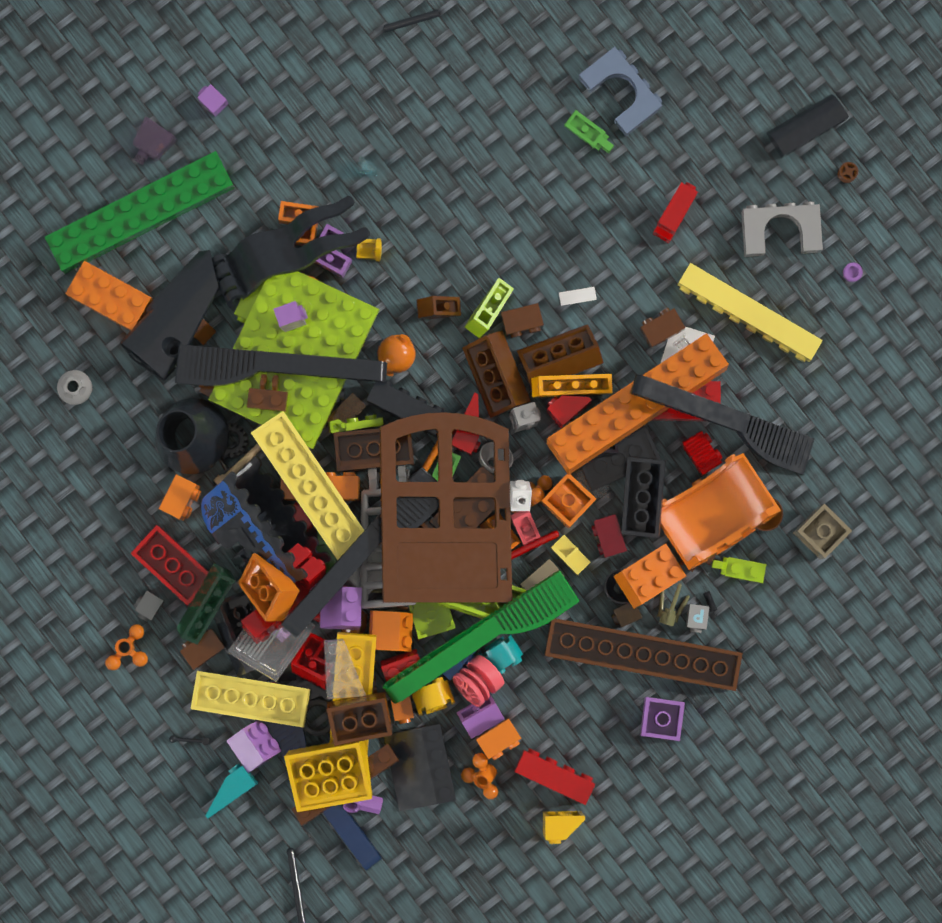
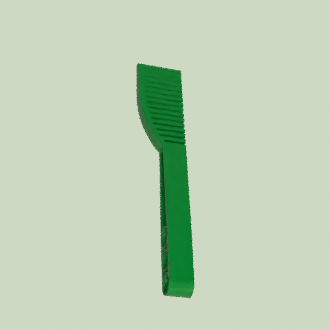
[383,570,580,704]

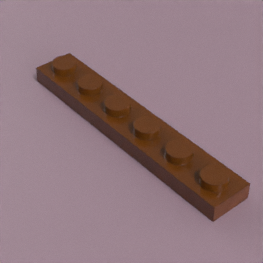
[291,744,399,826]

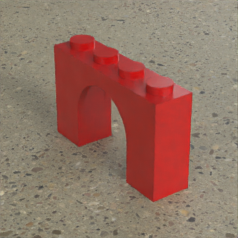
[653,182,698,244]

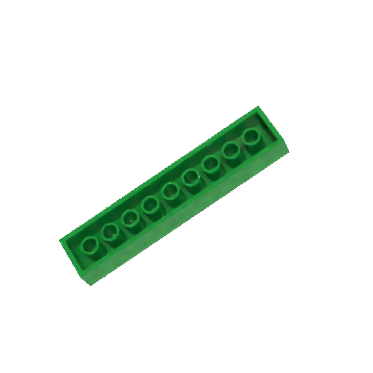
[45,151,235,274]

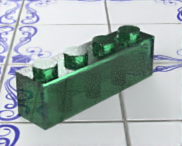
[177,564,235,645]

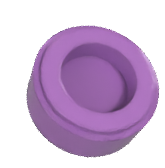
[843,263,863,282]

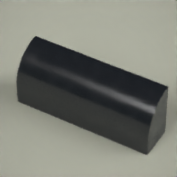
[766,94,849,158]

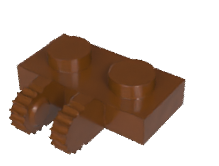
[247,374,288,412]

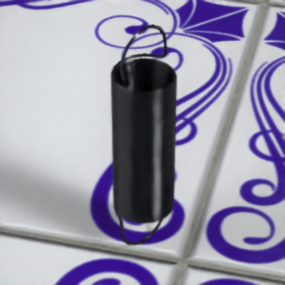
[703,587,717,617]

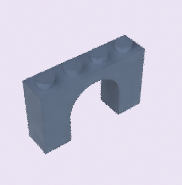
[578,47,662,137]

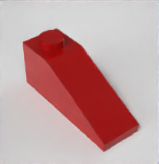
[452,393,481,455]

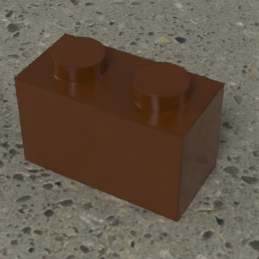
[501,303,544,338]
[640,308,685,348]
[180,628,226,670]

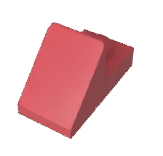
[510,511,541,545]

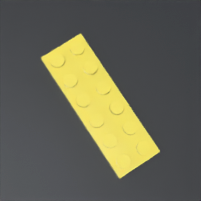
[191,671,311,728]

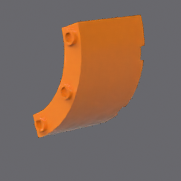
[661,453,781,570]

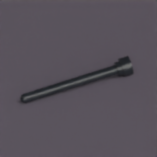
[287,848,306,923]

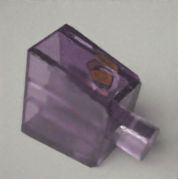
[133,117,177,166]

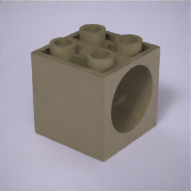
[793,504,852,560]

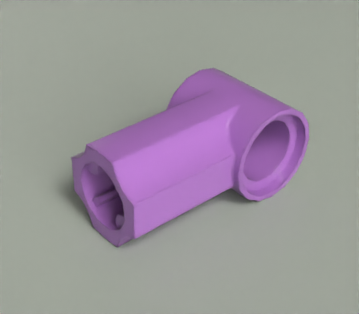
[343,795,383,814]

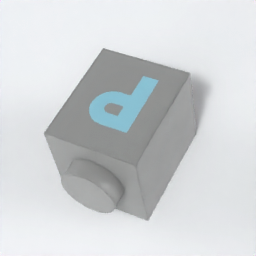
[686,604,709,633]

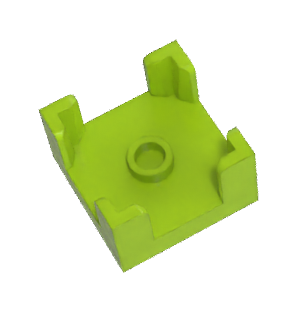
[409,603,456,639]

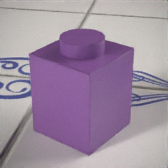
[197,84,228,117]

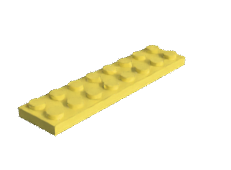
[251,411,364,560]

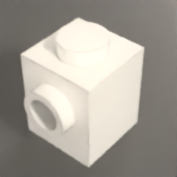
[510,480,532,511]

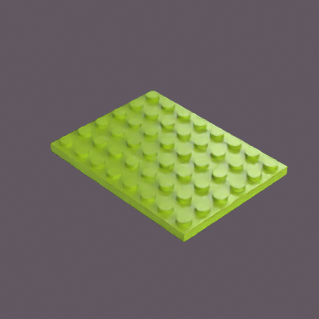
[208,271,380,449]

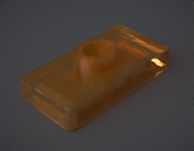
[327,393,366,423]

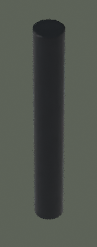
[383,9,440,33]

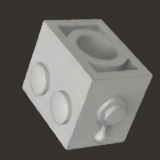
[509,402,541,432]

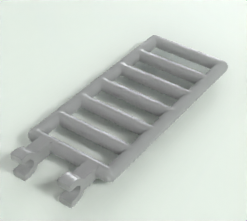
[360,466,416,609]

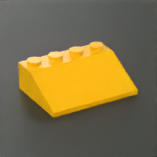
[284,741,372,812]

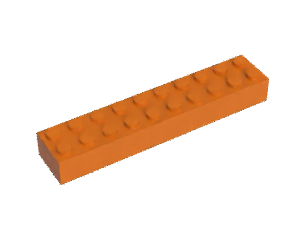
[546,333,729,475]

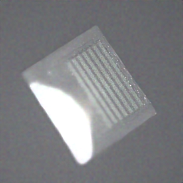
[228,622,315,682]

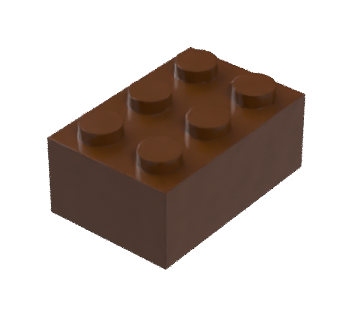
[327,692,392,746]

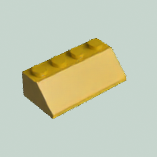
[543,811,585,844]

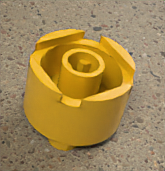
[412,677,455,716]

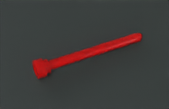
[511,531,559,560]

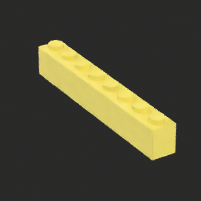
[678,263,823,362]

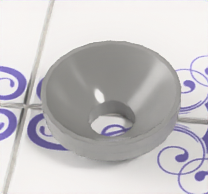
[57,370,92,405]
[479,442,513,473]

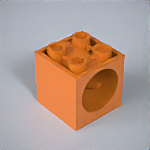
[541,474,596,529]

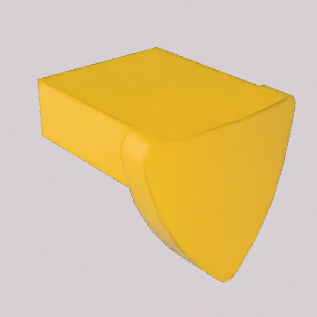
[356,238,382,262]

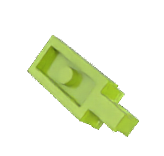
[328,415,384,433]
[711,557,766,583]

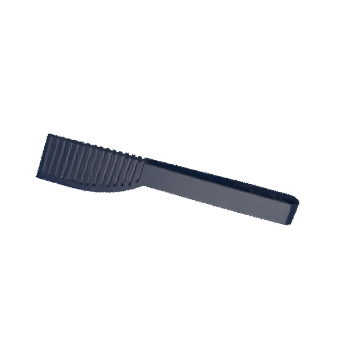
[255,678,382,870]

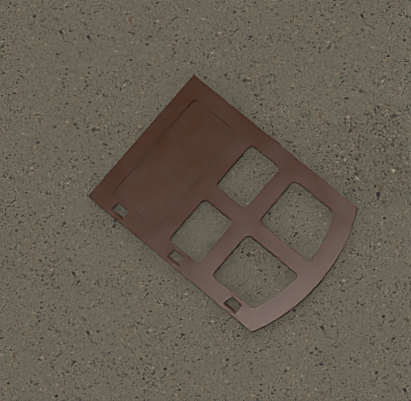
[380,412,512,603]

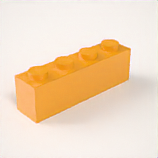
[531,374,613,397]

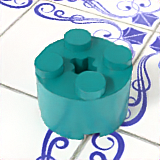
[478,634,523,674]

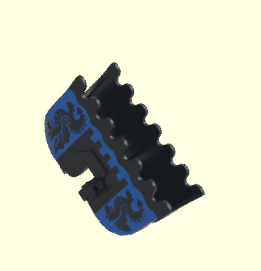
[201,456,332,583]

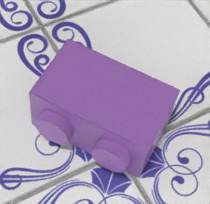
[274,301,308,332]
[456,694,505,739]

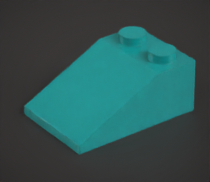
[205,764,258,819]

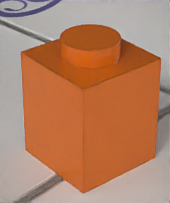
[391,696,414,724]

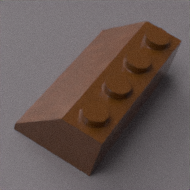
[517,324,604,389]
[462,331,531,418]

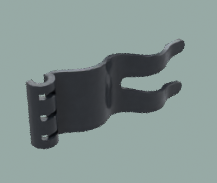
[212,196,370,308]

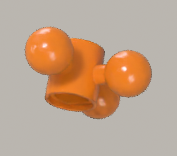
[510,475,553,513]
[105,624,148,671]
[461,753,498,799]

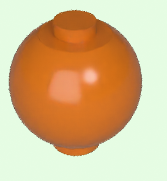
[377,334,416,376]

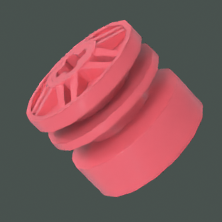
[452,655,504,707]

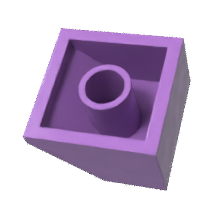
[320,587,362,630]

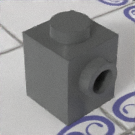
[135,591,165,622]

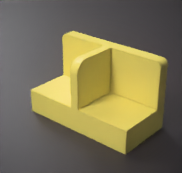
[550,535,591,576]

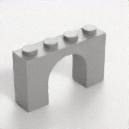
[741,202,823,257]

